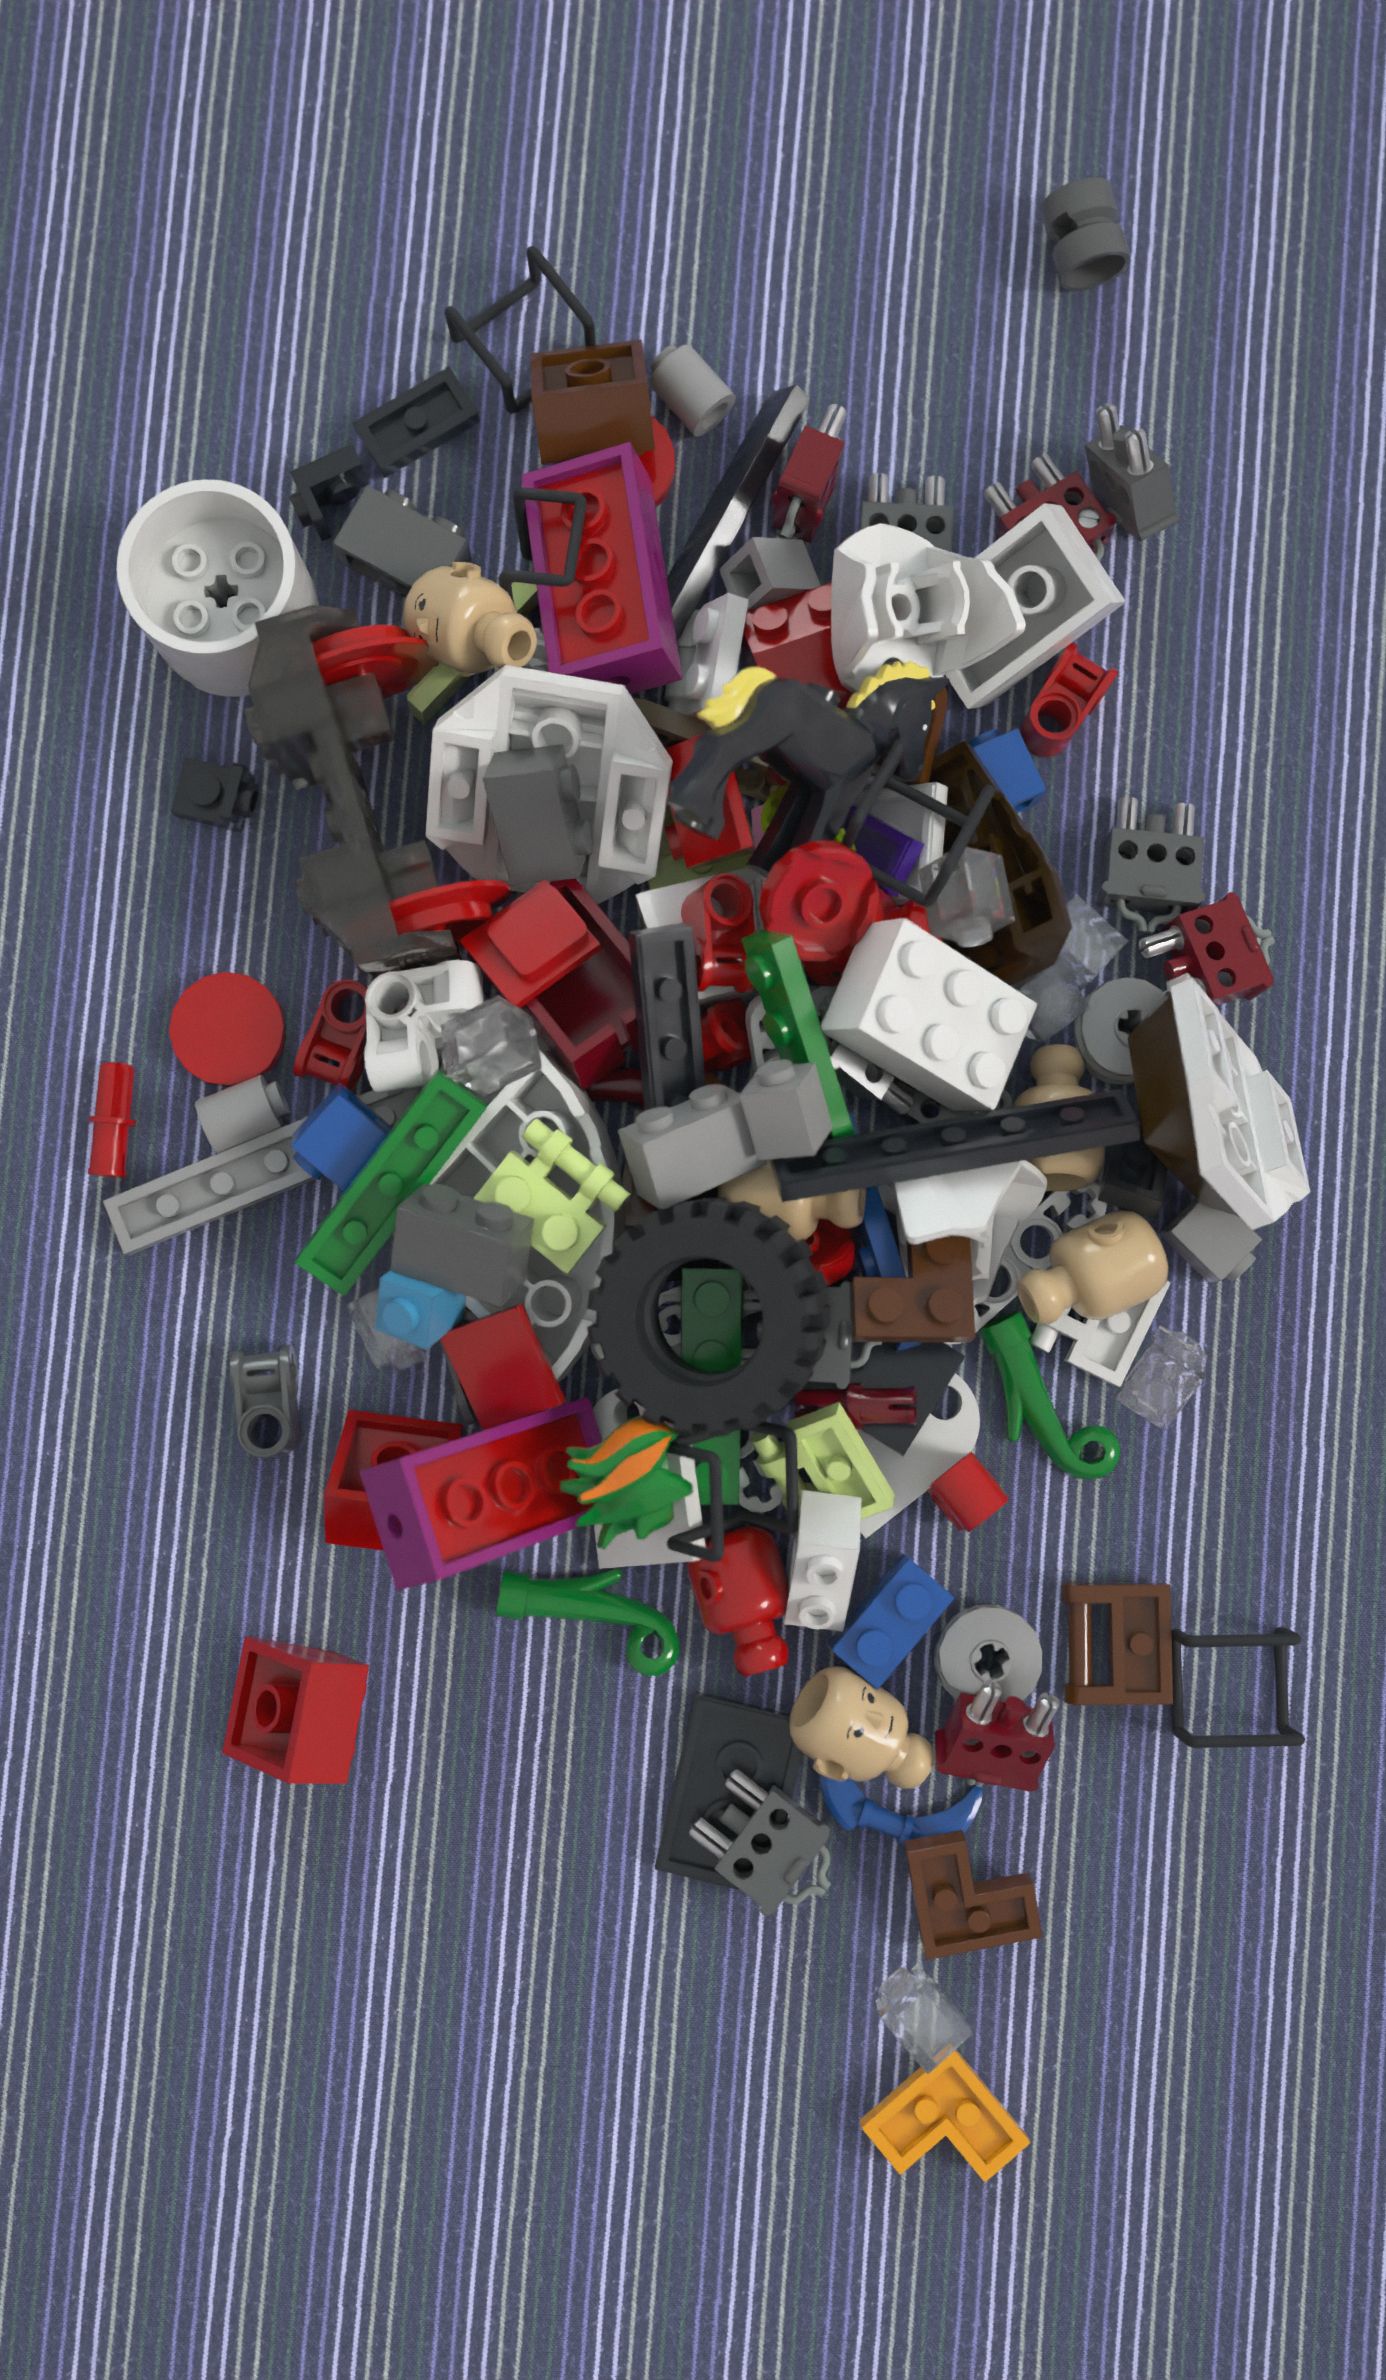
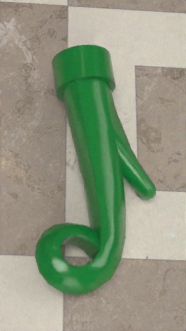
[978,1310,1120,1480]
[495,1569,680,1676]

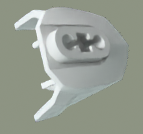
[831,523,1026,693]
[877,1160,1047,1305]

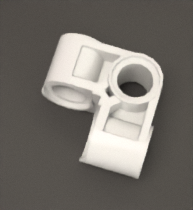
[364,960,485,1093]

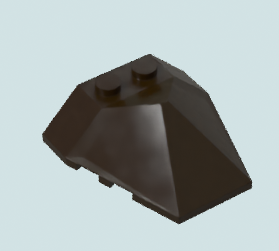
[883,741,1072,986]

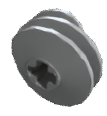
[1074,977,1163,1085]
[934,1604,1042,1702]

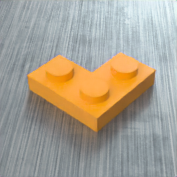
[860,2042,1030,2182]

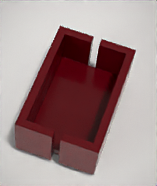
[519,879,639,1091]

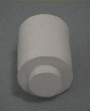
[649,344,736,437]
[195,1075,290,1154]

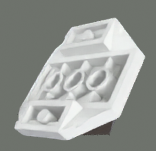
[426,665,673,904]
[1127,973,1310,1230]

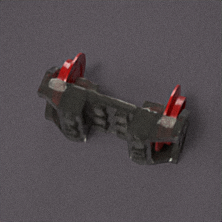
[244,605,512,979]

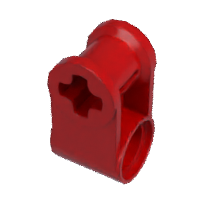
[1020,642,1119,757]
[681,873,755,993]
[293,979,368,1092]
[700,998,765,1072]
[926,1452,1010,1532]

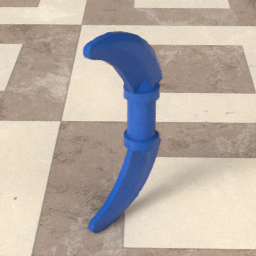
[819,1774,983,1853]

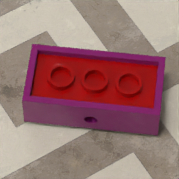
[521,442,683,694]
[360,1397,602,1590]

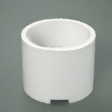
[117,480,319,697]

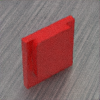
[459,879,602,1012]
[440,1303,566,1430]

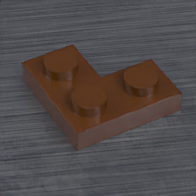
[850,1235,976,1343]
[904,1830,1042,1960]

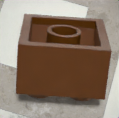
[530,339,655,464]

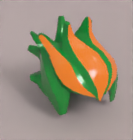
[560,1416,693,1549]

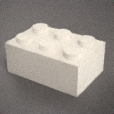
[945,503,1126,709]
[821,918,1037,1111]

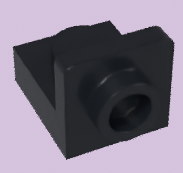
[289,444,369,541]
[171,757,259,833]

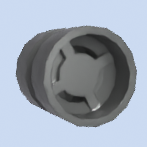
[1040,177,1131,291]

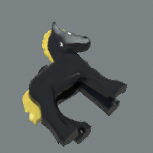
[666,661,949,878]

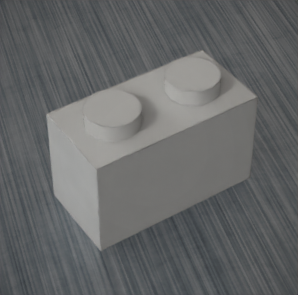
[618,1084,767,1209]

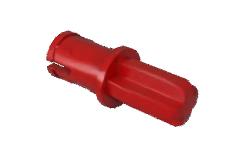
[88,1062,136,1178]

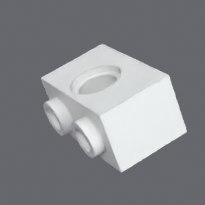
[784,1490,861,1632]

